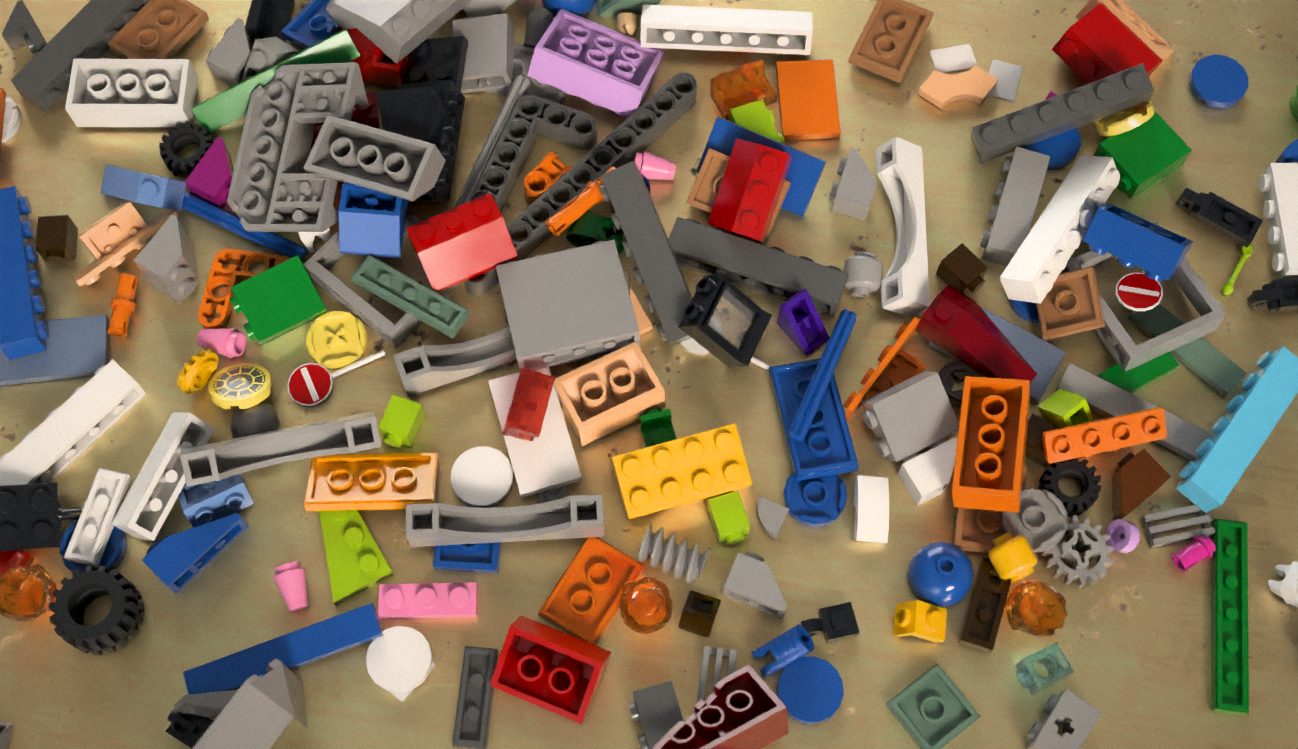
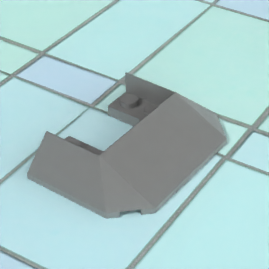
[227,62,369,232]
[193,658,308,749]

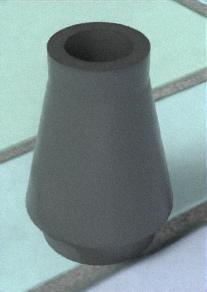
[523,7,553,48]

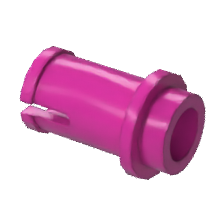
[1171,535,1216,572]

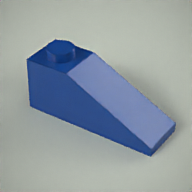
[142,513,249,594]

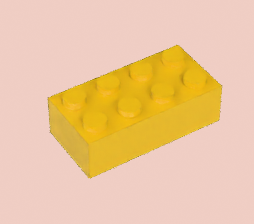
[610,423,753,520]

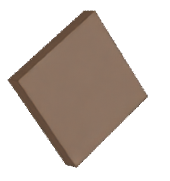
[1036,266,1106,340]

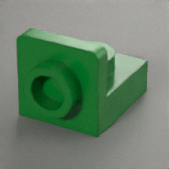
[640,408,676,448]

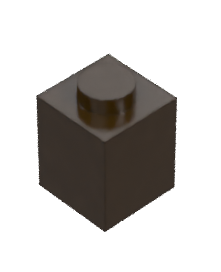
[35,215,78,264]
[936,243,988,295]
[1025,413,1059,467]

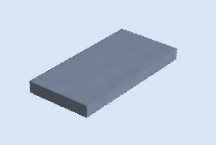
[928,307,1066,404]
[0,314,110,386]

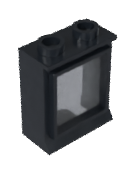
[678,273,772,368]

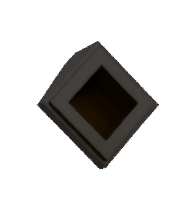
[679,590,721,637]

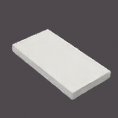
[488,367,582,498]

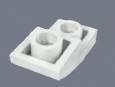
[853,475,889,543]

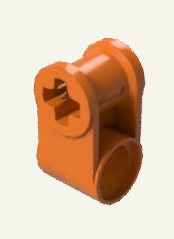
[524,152,573,206]

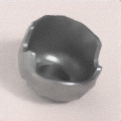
[230,401,280,439]

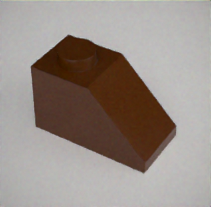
[1112,449,1171,520]

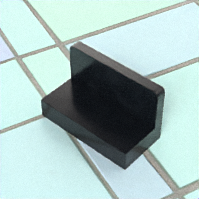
[245,0,295,44]

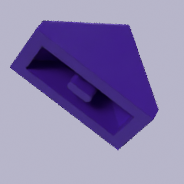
[777,289,830,356]

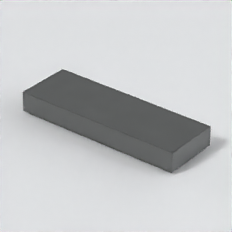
[452,646,499,749]

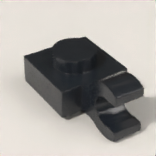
[801,602,860,643]

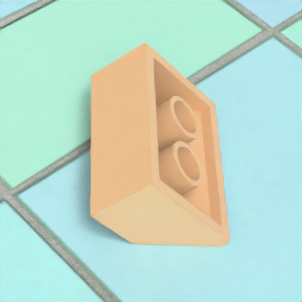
[1075,0,1175,60]
[552,341,666,446]

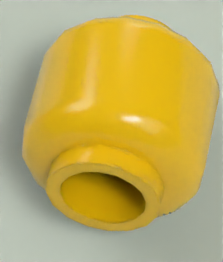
[988,532,1038,583]

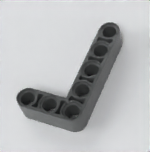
[470,95,597,213]

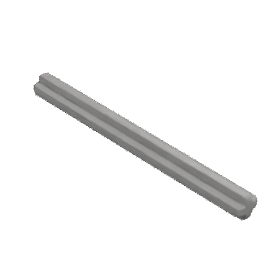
[454,75,530,208]

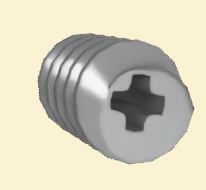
[638,524,711,584]

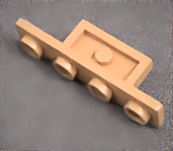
[72,200,179,286]

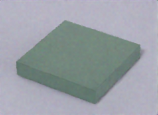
[885,663,981,749]

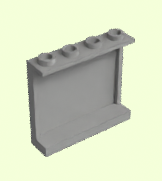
[496,240,641,374]

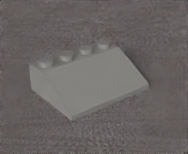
[332,0,472,64]

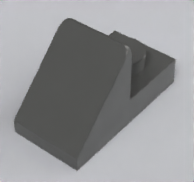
[2,0,47,54]

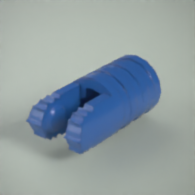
[751,624,814,679]

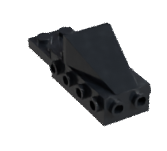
[377,36,468,203]

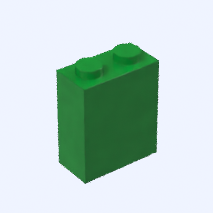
[1093,111,1192,200]
[229,255,327,346]

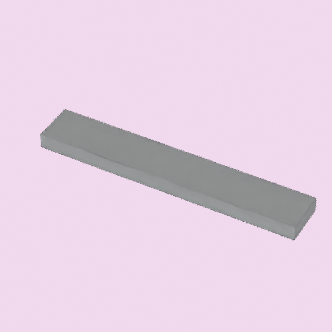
[1054,363,1213,461]

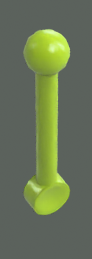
[1221,245,1254,295]

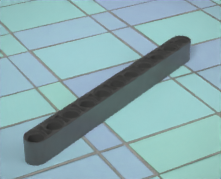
[464,73,697,296]

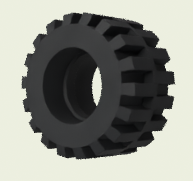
[49,565,145,655]

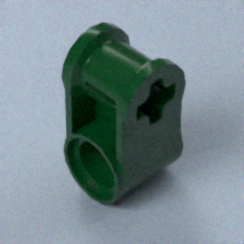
[566,210,624,255]

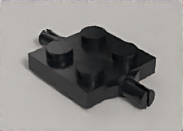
[0,483,82,551]

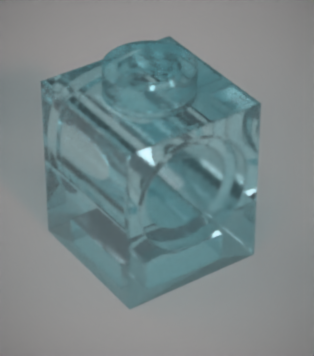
[1015,642,1074,695]

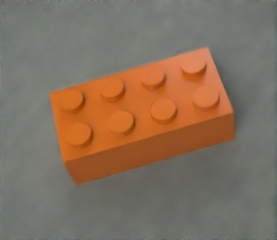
[952,376,1030,513]

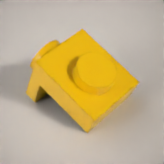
[893,600,947,643]

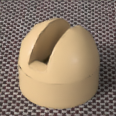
[616,13,639,36]

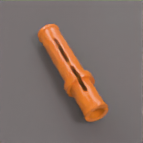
[545,166,616,236]

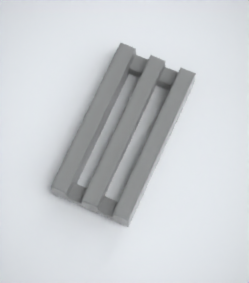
[1141,505,1215,548]
[697,646,737,703]

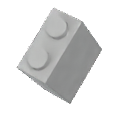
[452,14,515,93]
[861,371,959,462]

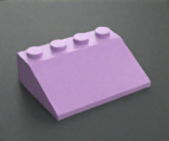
[527,9,665,117]

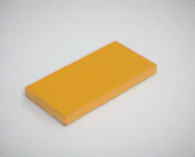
[304,452,439,511]

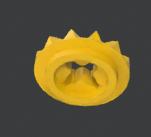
[176,349,218,394]

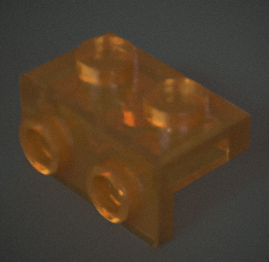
[710,60,777,120]

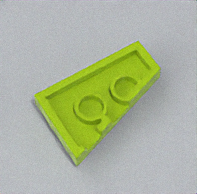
[319,510,393,606]

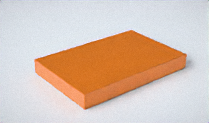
[776,59,841,140]
[538,537,644,645]

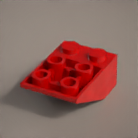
[339,28,410,88]

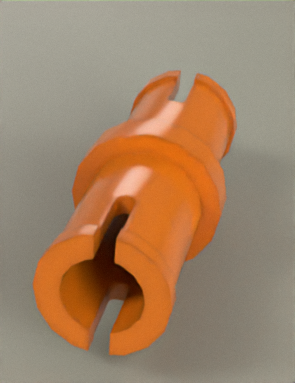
[107,274,139,337]

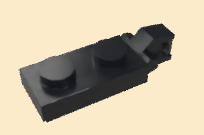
[1176,187,1263,248]
[1247,277,1298,312]

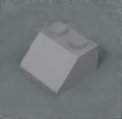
[134,214,198,304]

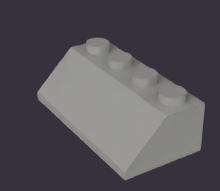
[304,115,446,201]

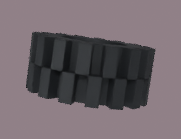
[159,122,214,180]
[1038,458,1102,517]

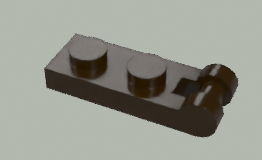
[958,558,1011,653]

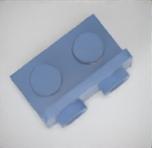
[178,474,254,528]

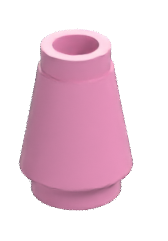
[634,151,676,180]
[197,328,246,358]
[273,561,308,612]

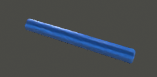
[182,192,308,262]
[788,309,857,441]

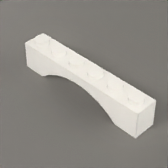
[876,137,930,317]

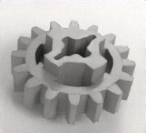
[1041,516,1114,588]

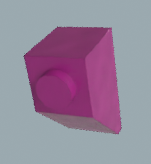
[185,137,234,208]

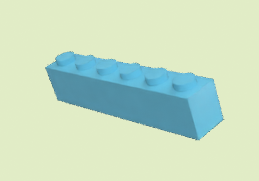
[1175,346,1298,513]

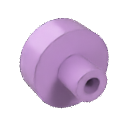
[1105,519,1140,553]

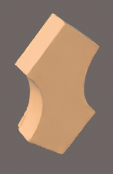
[918,65,998,109]

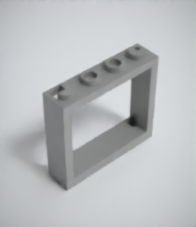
[303,214,459,349]
[1060,222,1226,372]

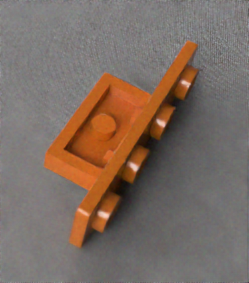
[843,317,927,422]
[1042,407,1167,464]

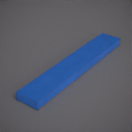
[183,603,384,695]

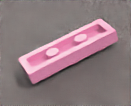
[378,582,478,619]

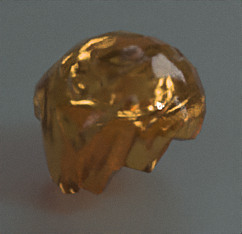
[0,564,57,622]
[619,577,673,634]
[1005,580,1068,637]

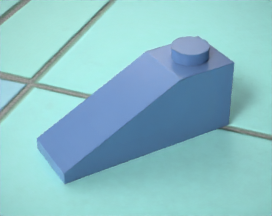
[101,164,186,211]

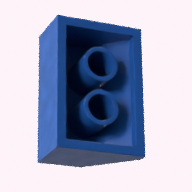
[1082,203,1194,282]

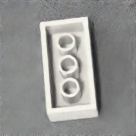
[65,59,198,127]

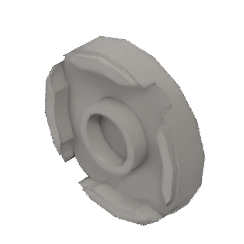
[1001,488,1068,552]

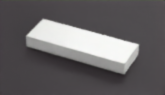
[64,468,132,568]

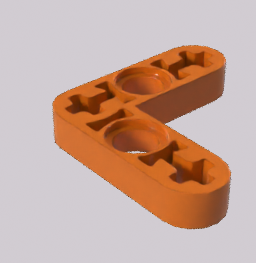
[198,249,291,329]

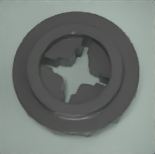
[938,361,983,407]

